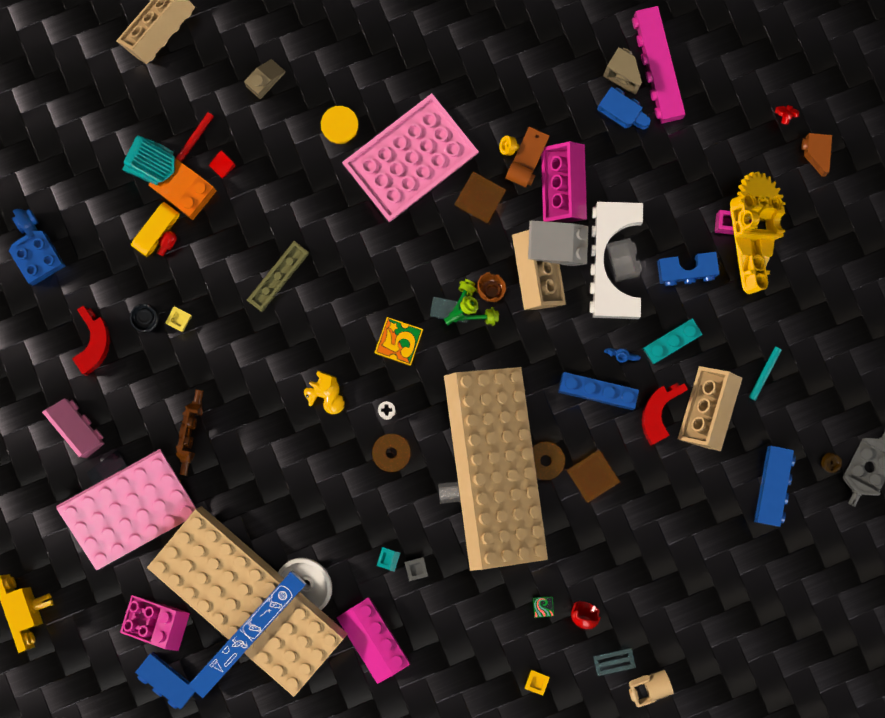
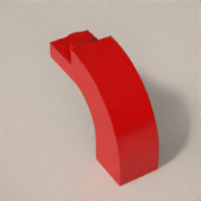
[72,305,110,376]
[642,383,688,446]

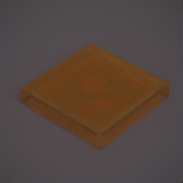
[455,172,506,224]
[566,450,620,503]

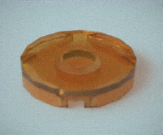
[372,434,411,472]
[532,442,565,480]

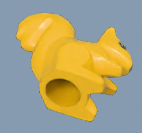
[304,371,345,414]

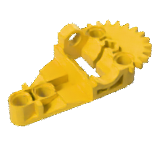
[730,171,786,294]

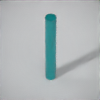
[749,347,782,401]

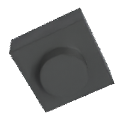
[405,557,428,581]

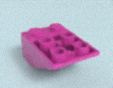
[120,595,190,651]

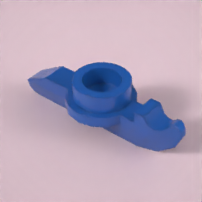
[604,348,641,362]

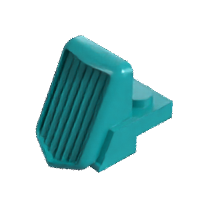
[122,135,175,185]

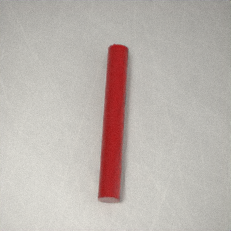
[176,112,214,163]

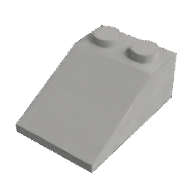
[528,221,588,266]

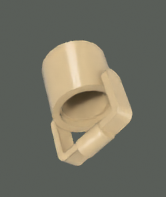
[629,670,674,707]

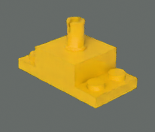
[0,574,53,653]

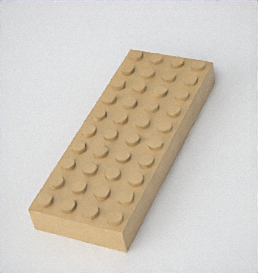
[444,367,548,571]
[147,506,348,697]

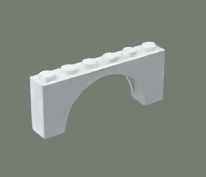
[590,202,643,319]

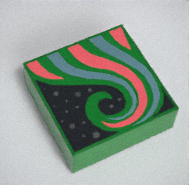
[533,596,554,618]

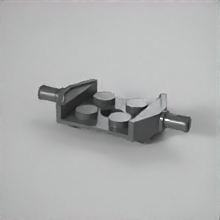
[843,432,885,507]

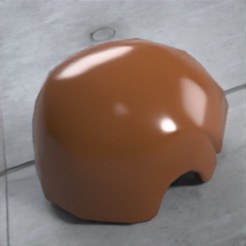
[477,272,506,302]

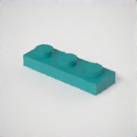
[643,318,703,364]

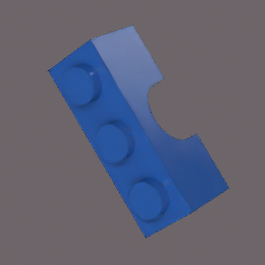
[657,252,719,286]

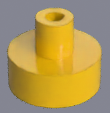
[499,136,519,156]

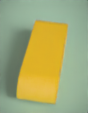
[131,202,180,257]

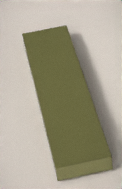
[247,241,309,312]

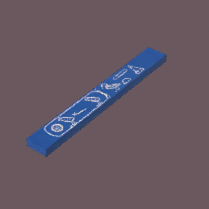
[189,570,306,698]

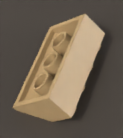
[116,0,195,64]
[512,230,566,310]
[678,366,742,451]

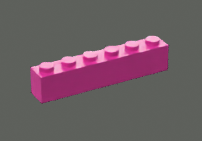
[632,6,685,124]

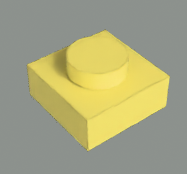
[165,306,192,332]

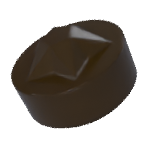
[821,453,842,473]

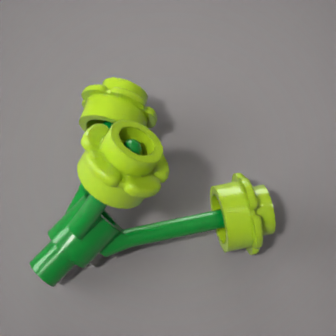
[444,279,499,326]

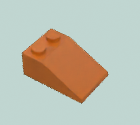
[149,158,216,220]

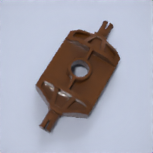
[176,390,204,476]

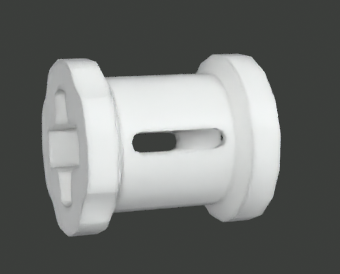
[378,401,396,420]

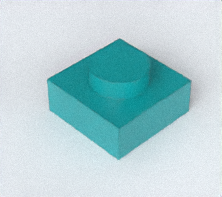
[376,547,400,572]

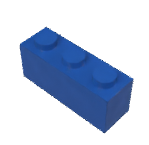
[135,652,195,709]

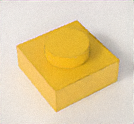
[524,670,550,696]

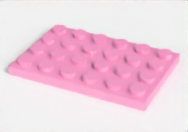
[342,93,479,222]
[56,449,197,570]

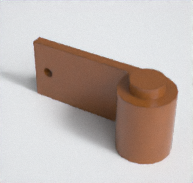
[505,127,549,188]

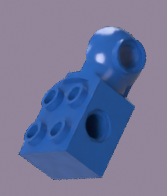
[9,209,66,286]

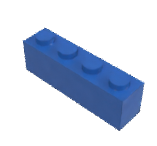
[558,372,639,410]
[754,446,796,527]

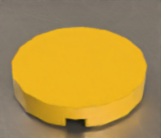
[321,106,359,144]

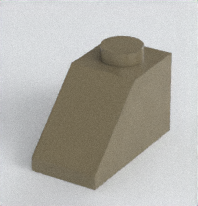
[244,59,285,99]

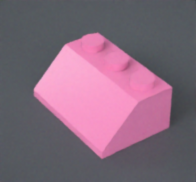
[42,398,105,458]

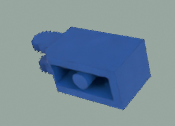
[597,87,651,130]

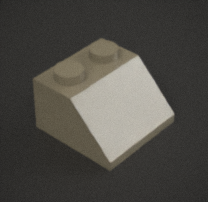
[603,47,642,95]

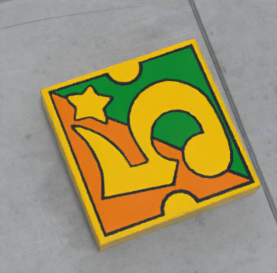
[375,317,423,366]

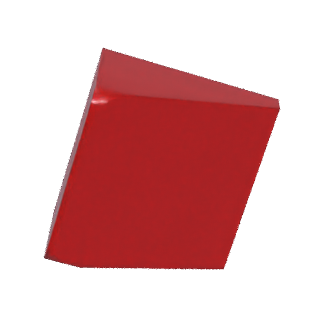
[209,150,236,179]

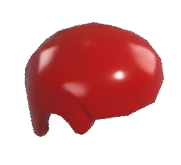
[571,601,601,629]

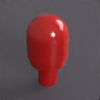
[157,231,177,256]

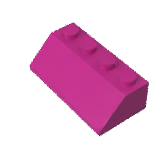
[541,141,587,222]
[336,597,410,684]

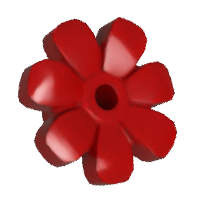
[775,105,799,124]

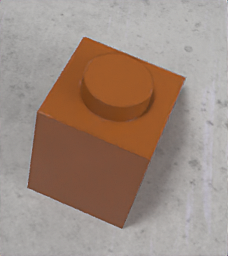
[802,133,832,176]

